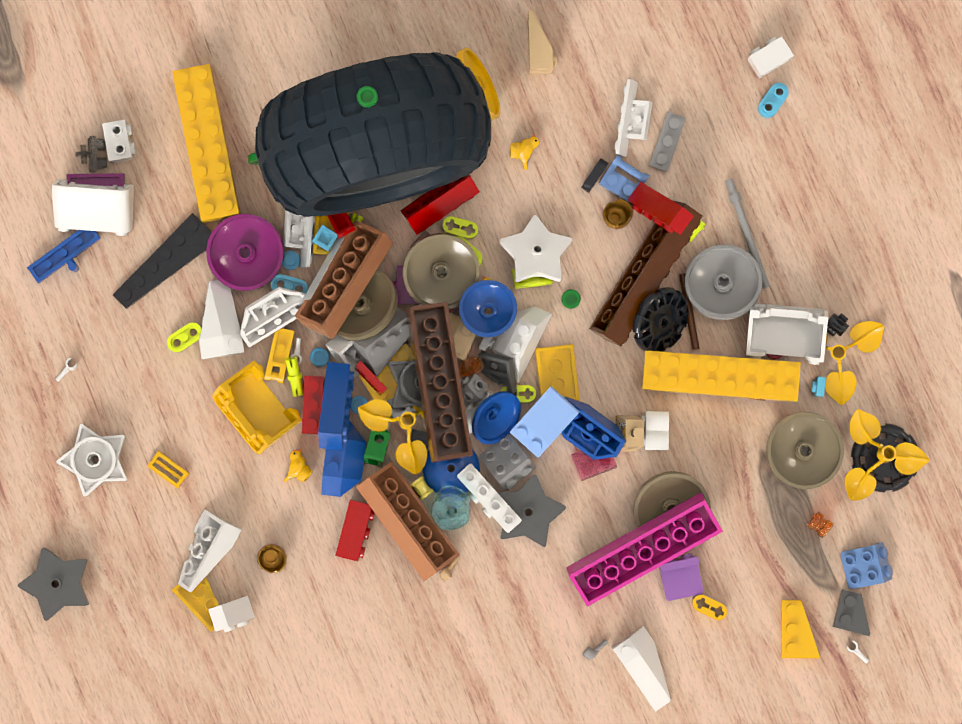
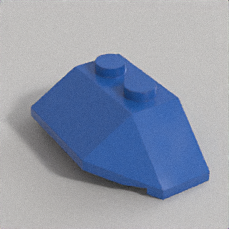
[562,397,627,460]
[321,421,367,497]

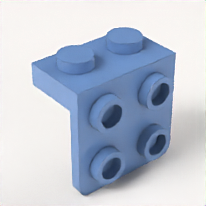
[840,542,893,589]

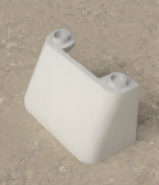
[52,179,134,236]
[746,303,828,365]

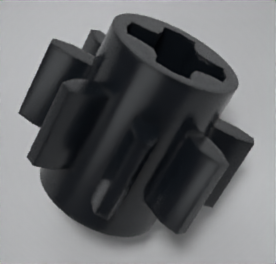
[827,313,849,336]

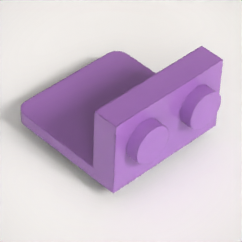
[659,553,704,601]

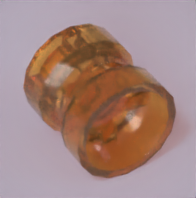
[460,356,483,377]
[807,511,834,538]

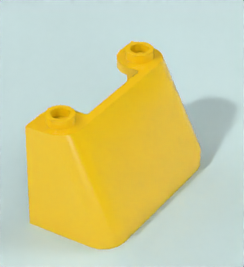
[212,360,302,454]

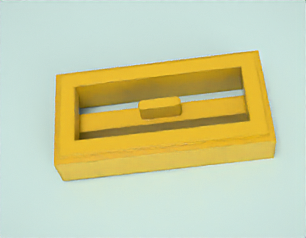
[147,450,190,489]

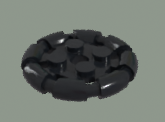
[633,287,689,352]
[851,423,918,493]

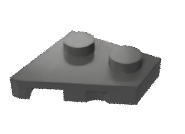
[478,351,517,394]
[832,589,870,636]

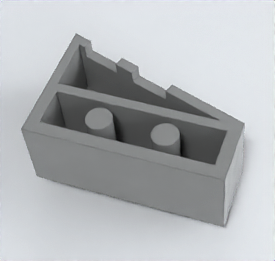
[352,308,410,377]

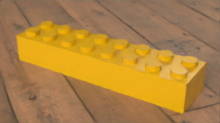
[172,64,241,223]
[642,351,801,402]

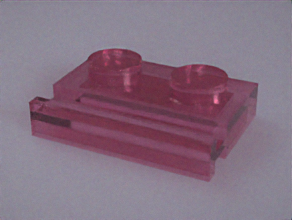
[571,451,617,481]

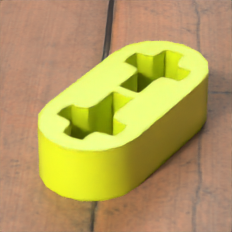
[443,216,478,239]
[500,385,536,403]

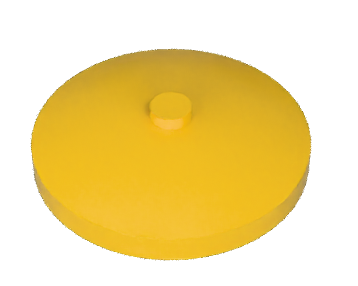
[456,47,501,121]

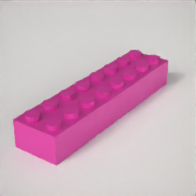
[566,493,723,607]

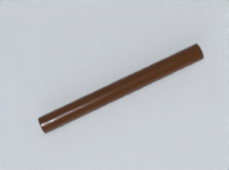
[679,273,700,350]

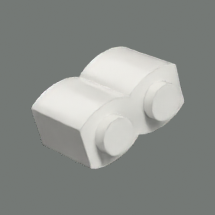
[641,411,669,451]

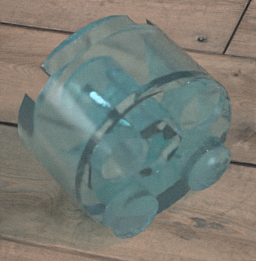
[432,486,471,530]

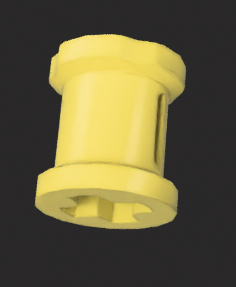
[410,476,434,501]

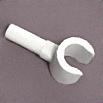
[291,338,303,365]
[55,358,77,382]
[846,641,869,663]

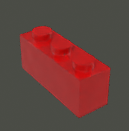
[302,376,325,435]
[335,499,375,562]

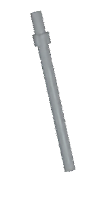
[725,178,770,289]

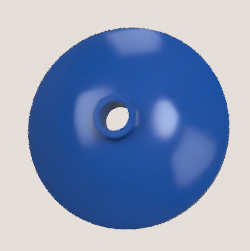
[459,280,517,337]
[472,391,521,444]
[423,449,480,497]

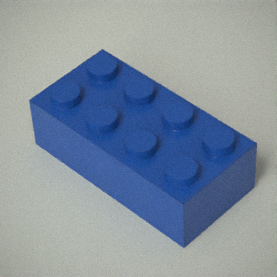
[318,362,354,450]

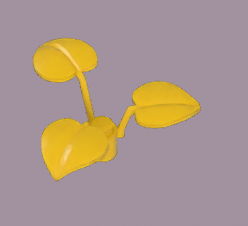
[825,321,884,405]
[358,399,427,474]
[844,409,930,501]

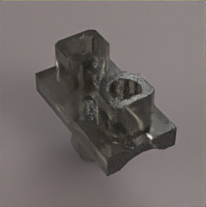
[75,136,107,173]

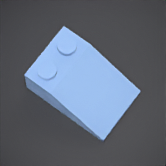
[510,386,580,458]

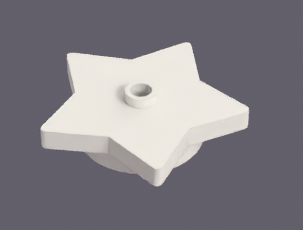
[500,215,572,282]
[56,424,128,497]

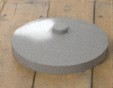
[685,245,762,320]

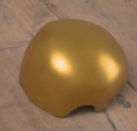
[602,199,633,229]
[257,544,287,573]

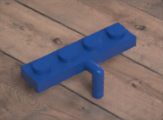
[27,230,101,284]

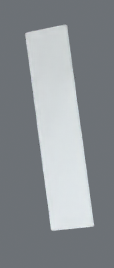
[303,237,345,300]

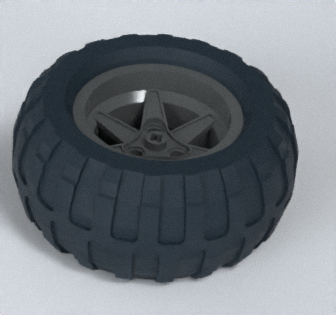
[255,52,491,217]

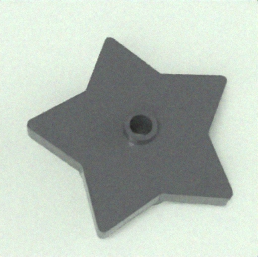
[388,359,423,411]
[498,475,566,547]
[18,548,89,621]

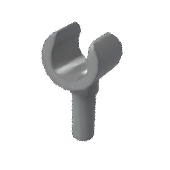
[583,639,608,660]

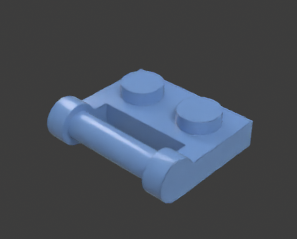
[599,155,650,205]

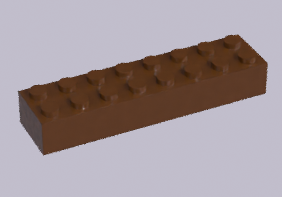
[589,200,703,346]
[406,302,473,463]

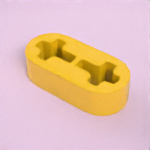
[692,594,727,620]

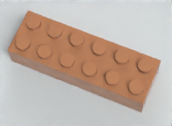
[295,220,393,339]
[357,462,460,581]

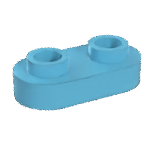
[758,83,789,118]
[271,274,309,293]

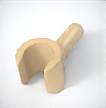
[440,557,460,582]

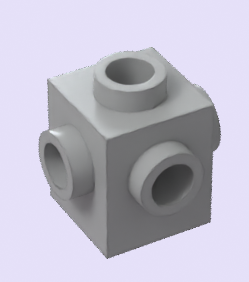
[460,373,488,406]

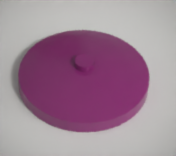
[206,214,284,291]

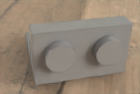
[479,434,535,492]

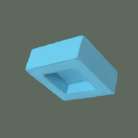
[312,225,338,251]
[811,377,826,397]

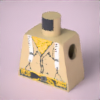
[615,415,644,452]

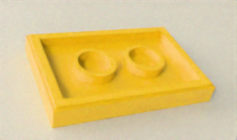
[535,344,580,401]

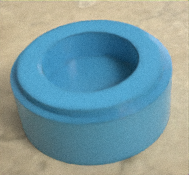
[310,347,329,367]

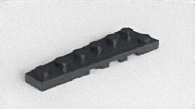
[113,213,212,309]

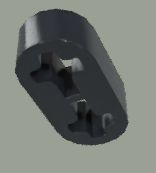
[581,158,609,193]

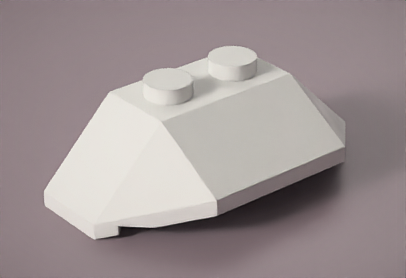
[240,287,306,348]
[491,306,552,383]

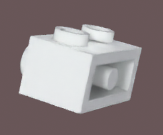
[747,36,794,79]
[102,119,136,164]
[208,596,255,633]

